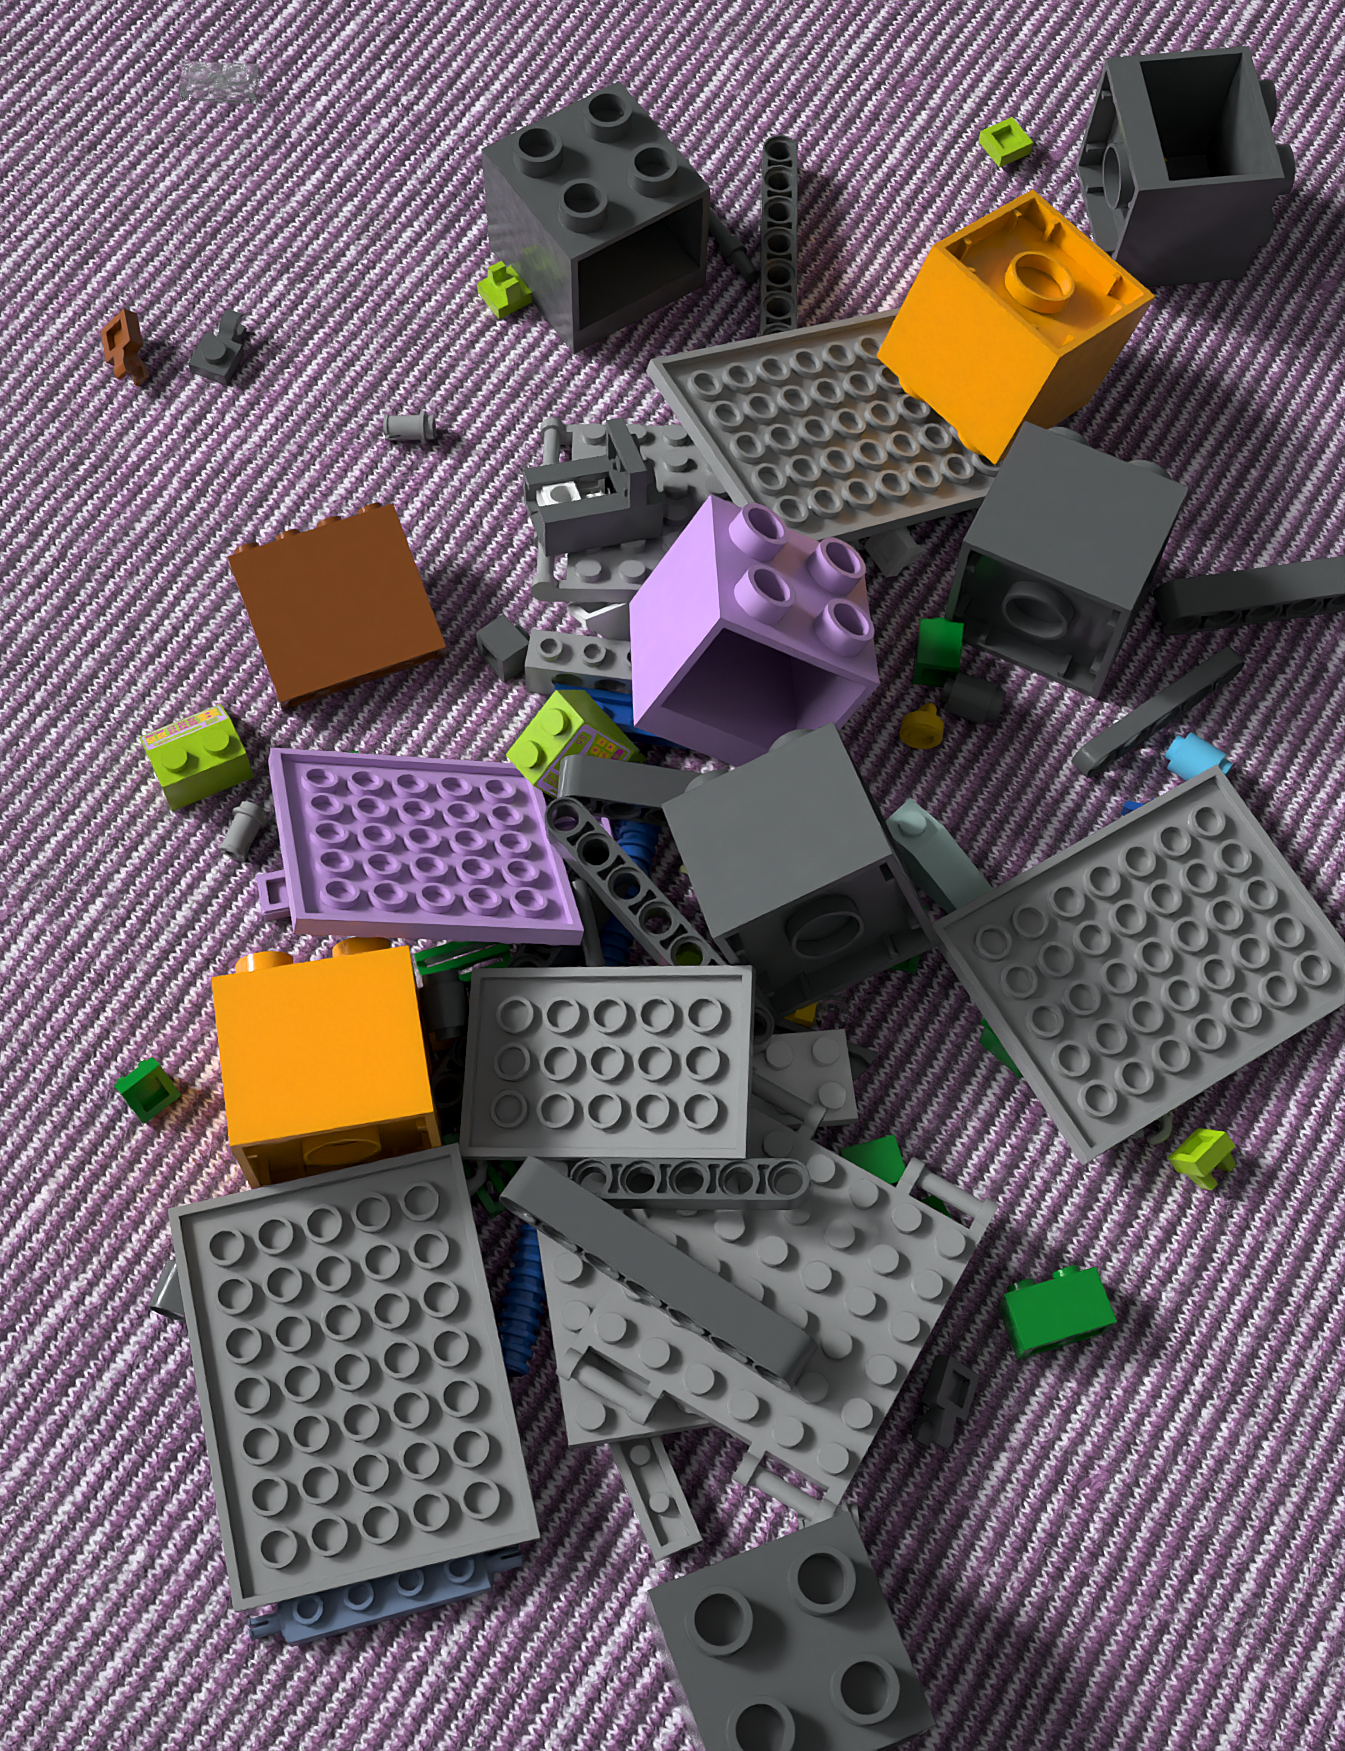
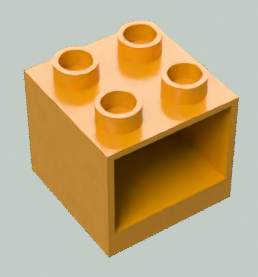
[876,189,1156,465]
[211,936,444,1189]

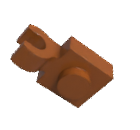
[100,308,149,387]

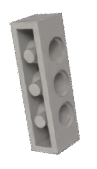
[525,629,633,695]

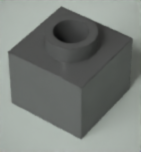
[476,614,530,683]

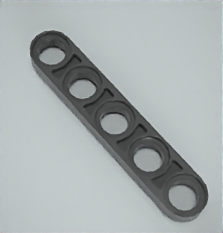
[1072,646,1245,778]
[569,1158,813,1210]

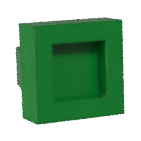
[114,1057,181,1125]

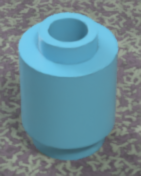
[1164,732,1234,781]

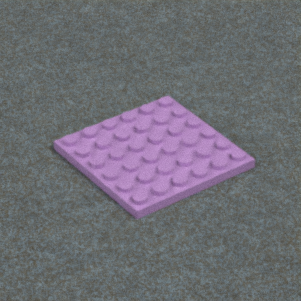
[268,747,584,946]

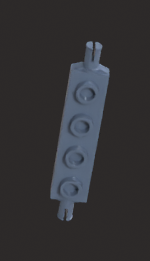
[247,1545,523,1647]

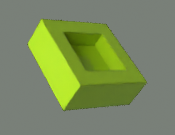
[978,117,1033,168]

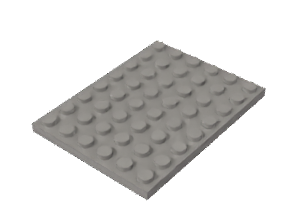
[646,308,1005,542]
[932,764,1345,1165]
[168,1143,541,1613]

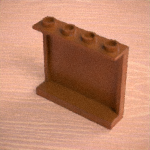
[227,502,446,711]

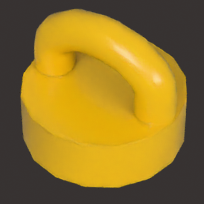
[899,702,944,749]

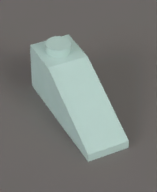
[886,798,993,914]

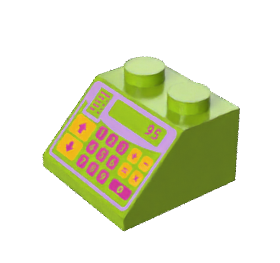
[506,690,640,799]
[139,704,254,811]

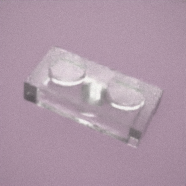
[178,61,261,104]

